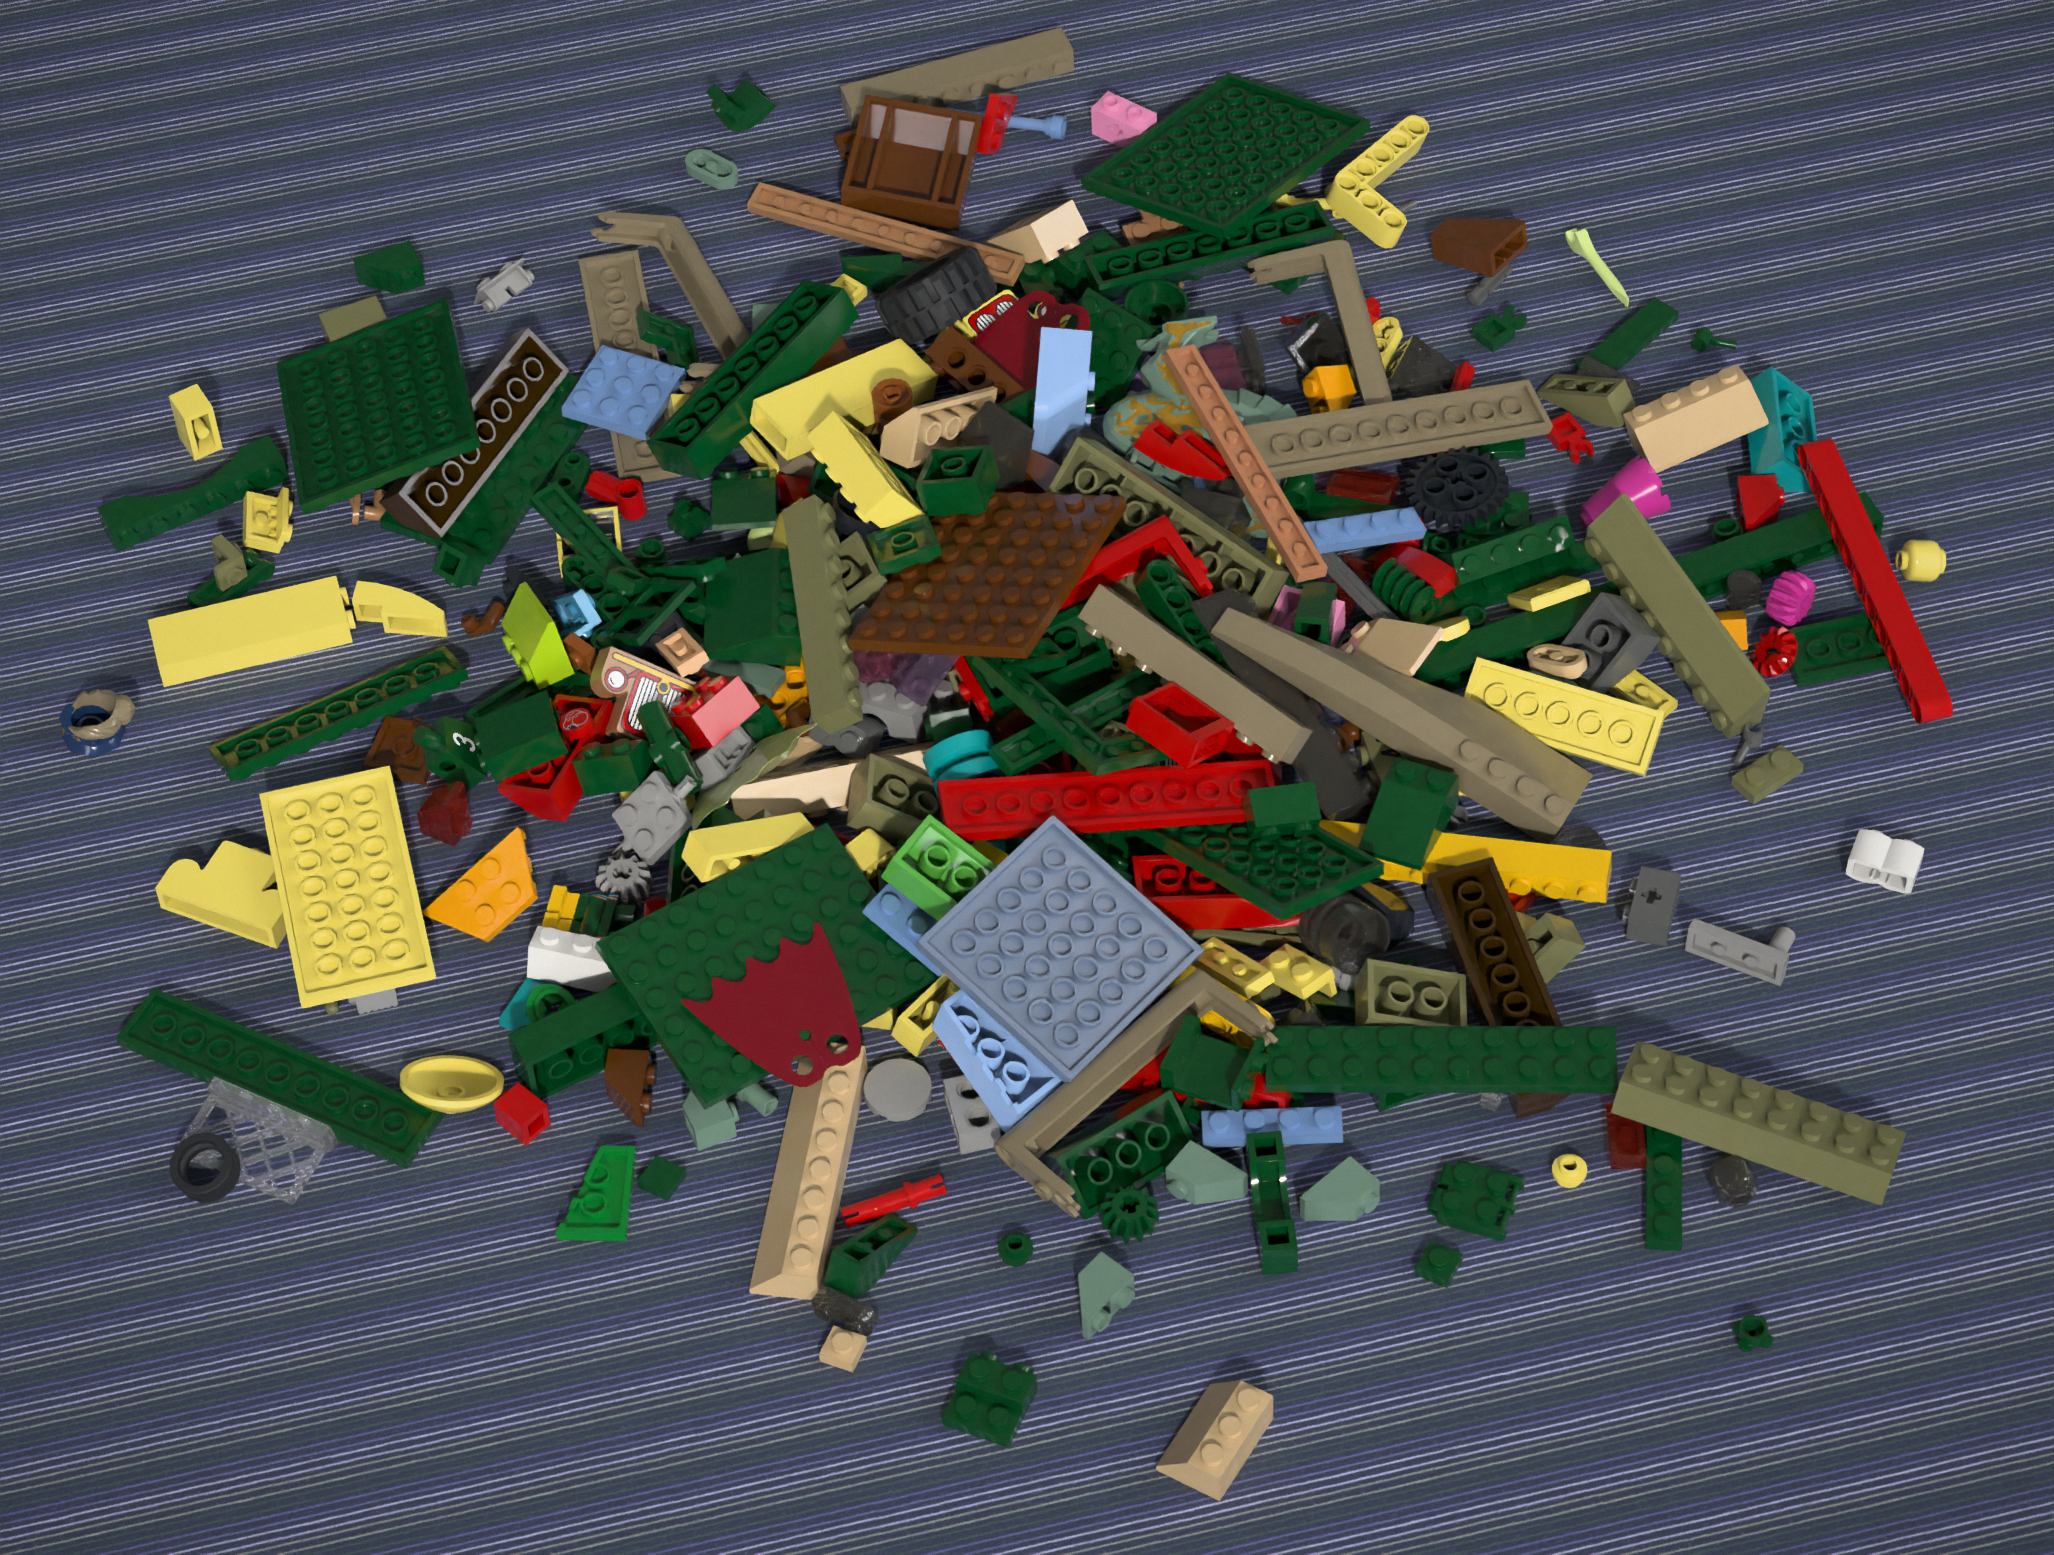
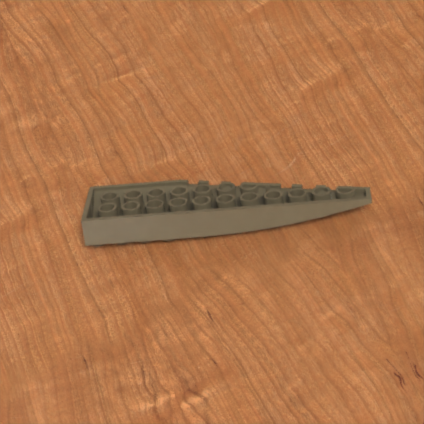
[1211,607,1593,844]

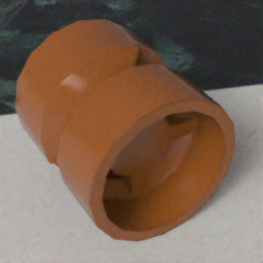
[871,378,914,435]

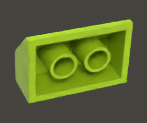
[501,581,575,690]

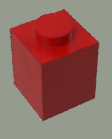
[493,1082,551,1146]

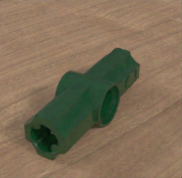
[636,700,704,796]

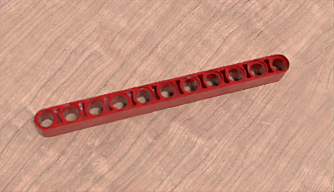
[1797,438,1953,724]

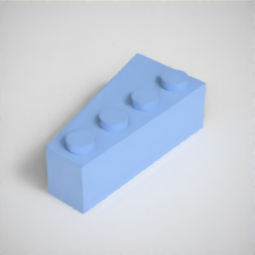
[932,989,1062,1133]

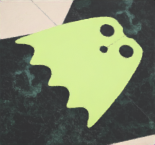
[692,723,817,830]

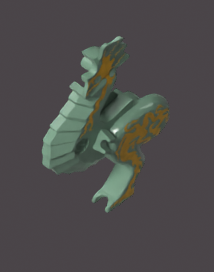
[1103,316,1298,545]

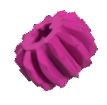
[1766,570,1816,627]

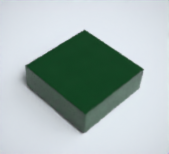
[637,1156,686,1201]

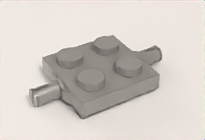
[612,771,697,866]

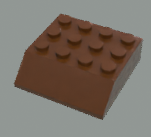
[841,94,983,232]

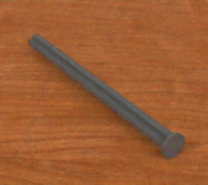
[1231,475,1401,621]

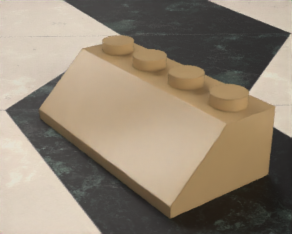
[1623,365,1769,473]
[879,386,998,469]

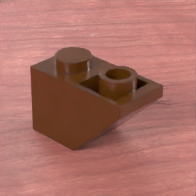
[604,1048,657,1127]

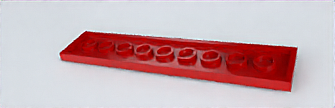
[937,759,1275,841]

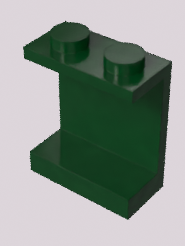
[1160,1014,1269,1112]

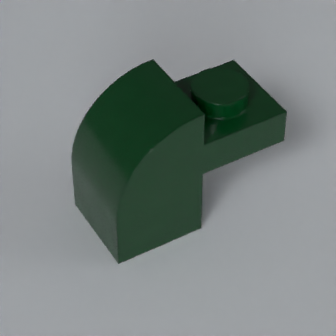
[706,78,776,132]

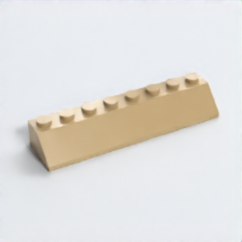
[729,741,936,820]
[749,1043,868,1301]

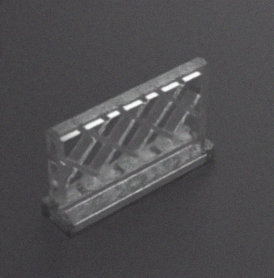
[177,1076,338,1205]

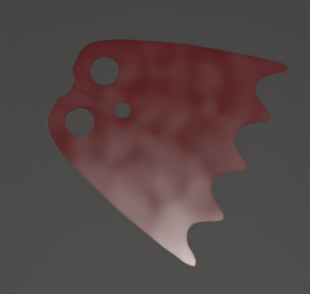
[937,290,1090,403]
[681,922,861,1087]

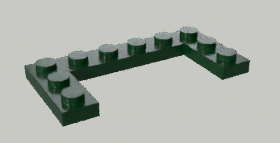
[972,637,1169,776]

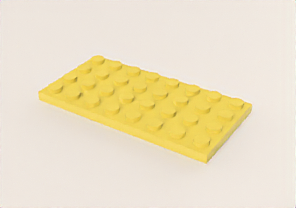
[259,766,437,1009]

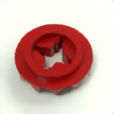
[1750,626,1798,677]

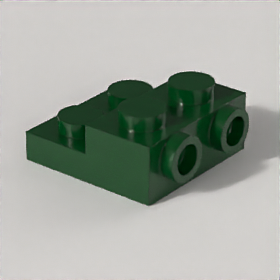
[991,259,1065,314]
[942,1351,1038,1448]

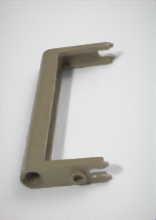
[590,212,750,394]
[1247,240,1393,406]
[993,969,1278,1218]

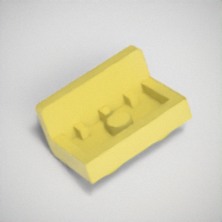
[242,487,293,554]
[1259,944,1337,1000]

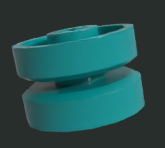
[922,730,1007,800]

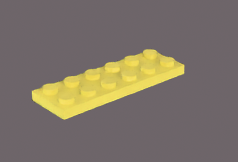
[1464,657,1666,777]

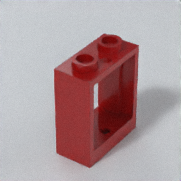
[1125,681,1235,769]

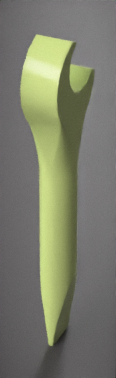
[1565,228,1629,307]

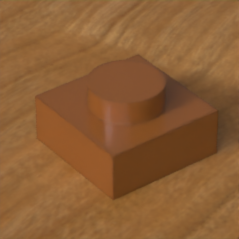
[563,633,597,676]

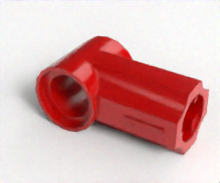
[586,470,647,520]

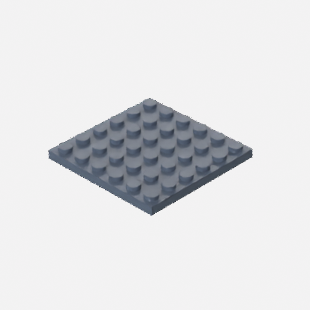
[915,815,1204,1083]

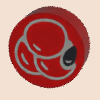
[560,708,594,740]

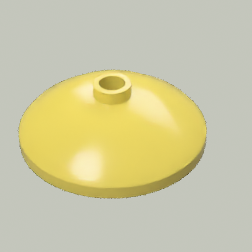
[400,1055,504,1114]

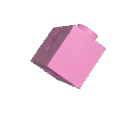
[1091,91,1157,148]

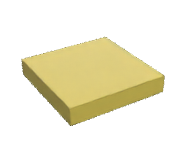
[1507,575,1591,612]

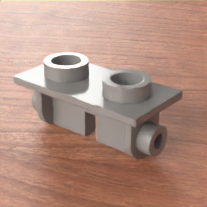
[474,257,535,312]

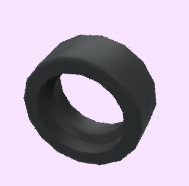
[170,1132,240,1203]

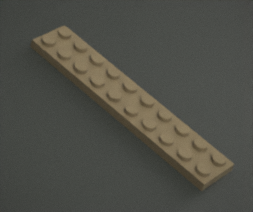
[578,250,682,483]
[1244,379,1553,480]

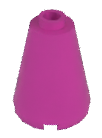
[1578,455,1671,531]

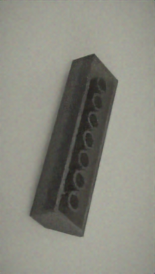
[1190,587,1377,823]

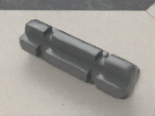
[1467,264,1513,306]

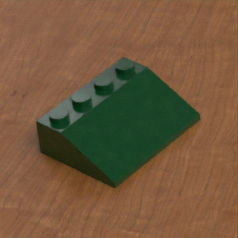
[703,548,802,667]

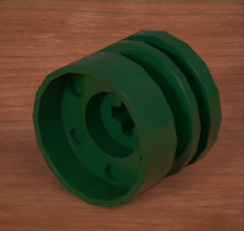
[1124,279,1189,357]

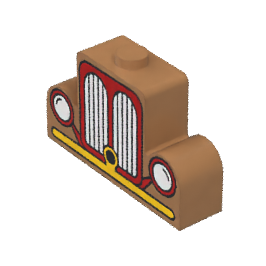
[590,646,696,743]

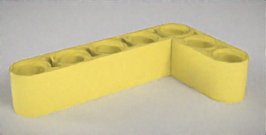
[1326,115,1429,248]

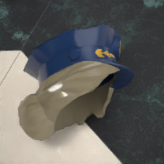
[59,689,136,758]

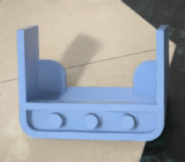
[1032,327,1095,459]

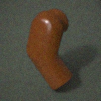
[786,702,811,737]

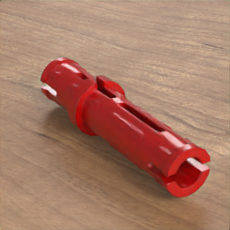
[840,1173,947,1229]

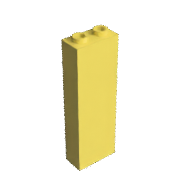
[749,338,938,461]
[148,576,356,687]

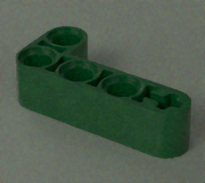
[1282,474,1401,547]
[561,555,646,657]

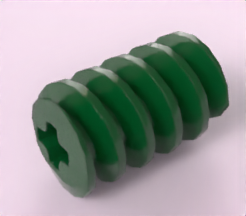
[1370,558,1439,624]

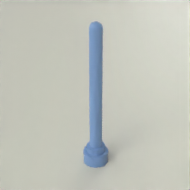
[939,107,1067,140]

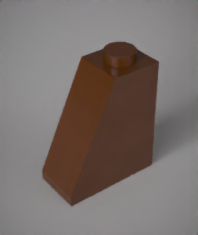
[1431,218,1528,277]

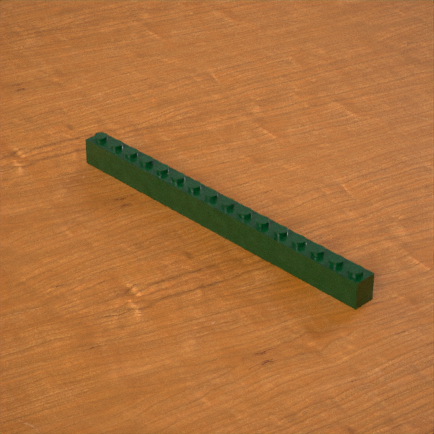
[1410,491,1884,692]

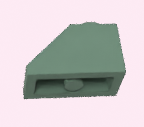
[1166,1140,1248,1205]
[1300,1156,1380,1221]

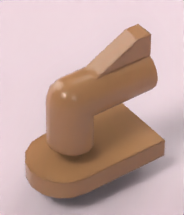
[349,490,387,525]

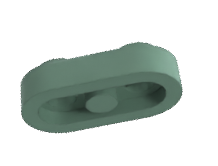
[685,149,739,190]

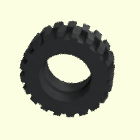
[875,245,996,345]

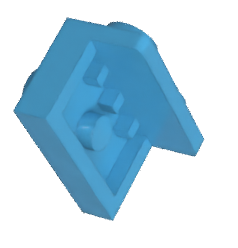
[548,589,602,642]

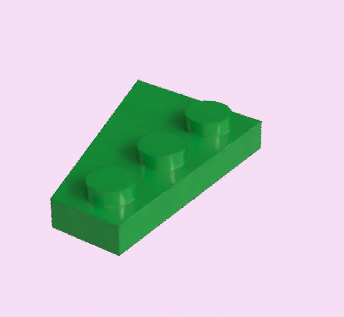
[555,1145,637,1241]

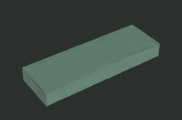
[693,644,786,699]

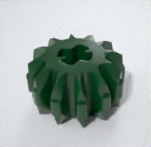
[1099,1182,1159,1244]

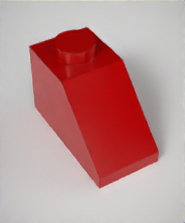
[1735,474,1785,534]

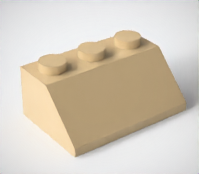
[1156,1380,1273,1501]

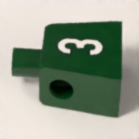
[413,716,488,793]

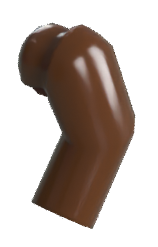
[461,602,506,637]

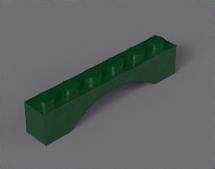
[97,435,289,552]

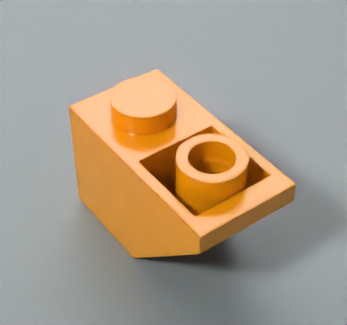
[1302,365,1356,414]

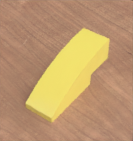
[352,581,448,637]

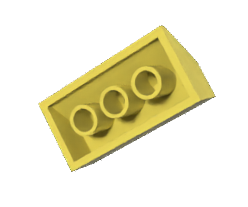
[806,410,925,528]

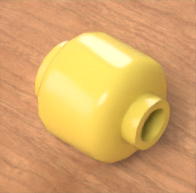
[1895,540,1946,582]

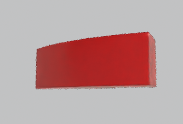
[1133,419,1232,481]
[1365,544,1455,599]

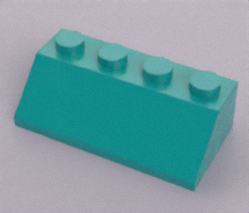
[1748,366,1817,492]

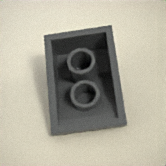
[1553,592,1662,694]

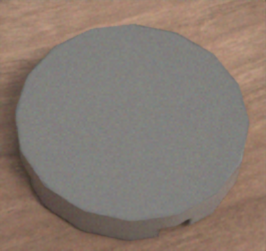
[863,1058,933,1122]

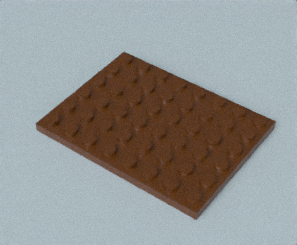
[848,491,1127,659]

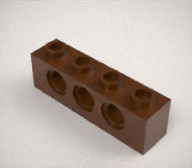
[925,326,1027,435]

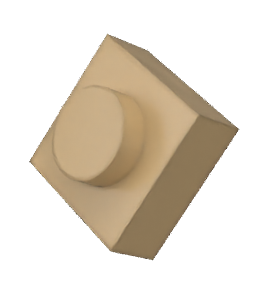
[819,1325,867,1373]

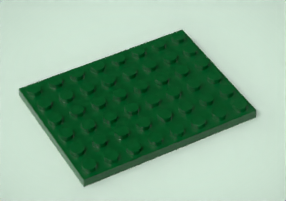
[1081,73,1370,239]
[276,297,481,515]
[595,823,937,1110]

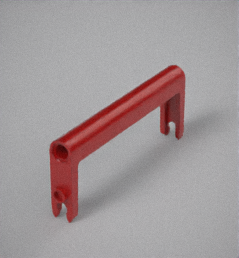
[944,514,1217,724]

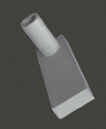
[1685,918,1796,986]

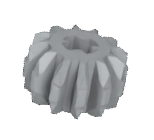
[595,853,653,907]

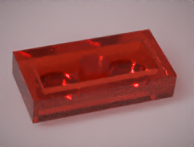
[1605,1103,1647,1169]

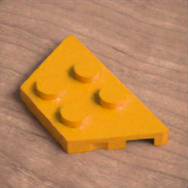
[422,827,538,943]

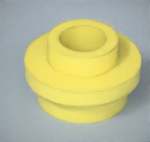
[1552,1154,1587,1188]

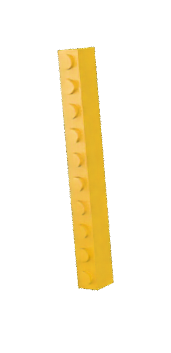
[1318,820,1612,903]

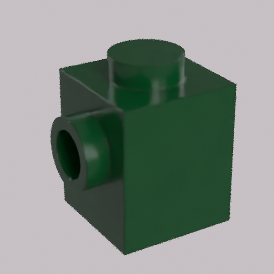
[432,542,488,588]

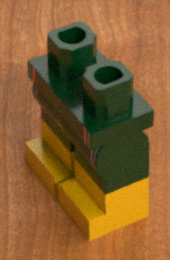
[542,885,638,939]

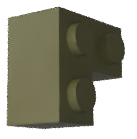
[1515,911,1586,984]

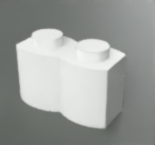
[1845,829,1925,893]

